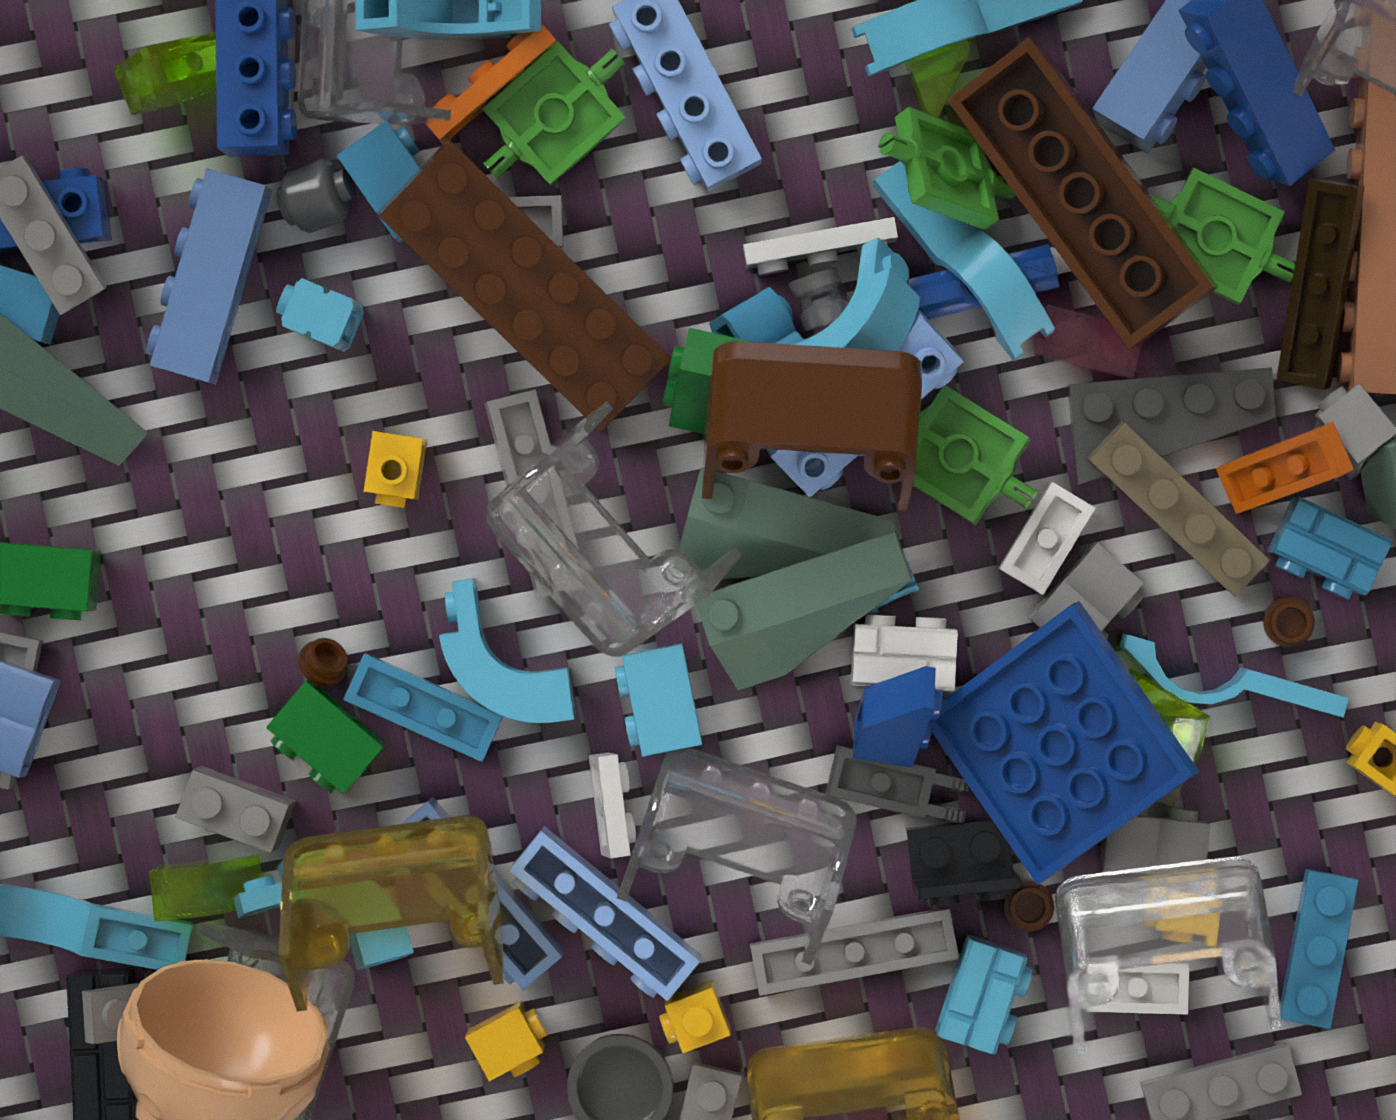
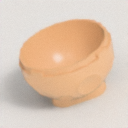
[117,959,330,1120]

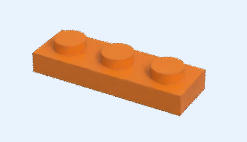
[426,24,557,144]
[1216,422,1354,514]

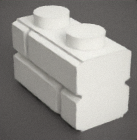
[851,614,958,691]

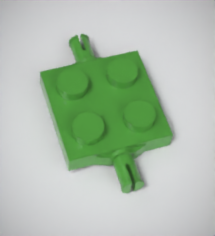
[482,41,626,187]
[878,107,1016,230]
[1150,168,1295,305]
[913,385,1038,526]

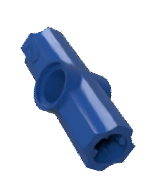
[907,244,1059,320]

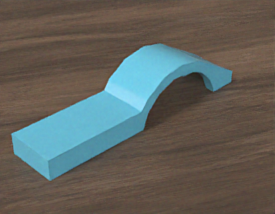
[851,0,1082,77]
[873,161,1055,361]
[1118,633,1349,718]
[0,884,193,970]

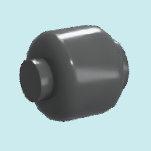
[276,159,356,233]

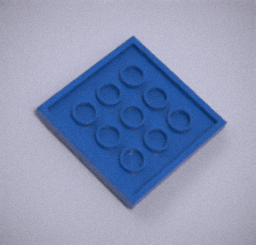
[931,601,1200,885]

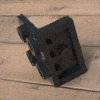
[906,819,1021,906]

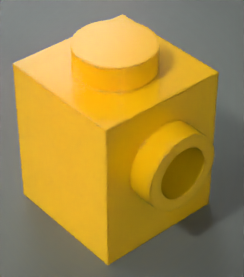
[363,431,427,508]
[659,980,731,1053]
[465,1001,548,1082]

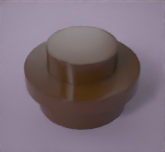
[1263,597,1315,648]
[298,638,348,687]
[1003,881,1054,932]

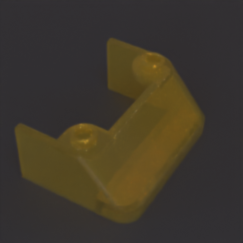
[278,815,504,1012]
[746,1027,960,1120]

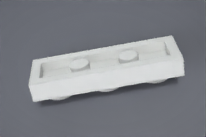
[743,217,898,275]

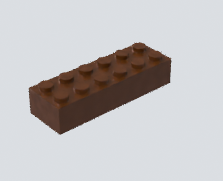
[947,37,1218,349]
[376,140,672,432]

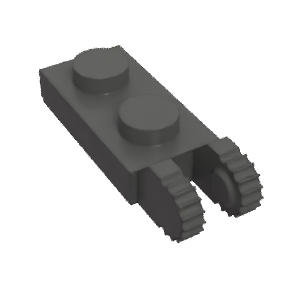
[825,745,972,823]

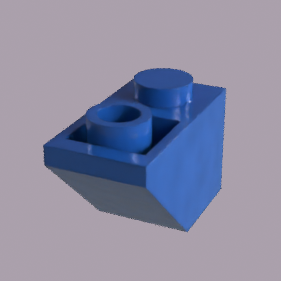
[852,666,943,767]

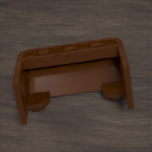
[702,341,922,511]

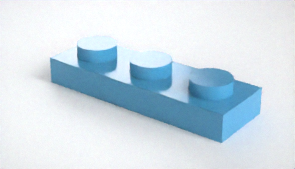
[343,653,503,762]
[1277,869,1359,1029]

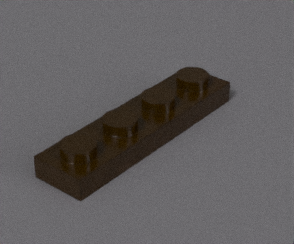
[1276,178,1365,390]

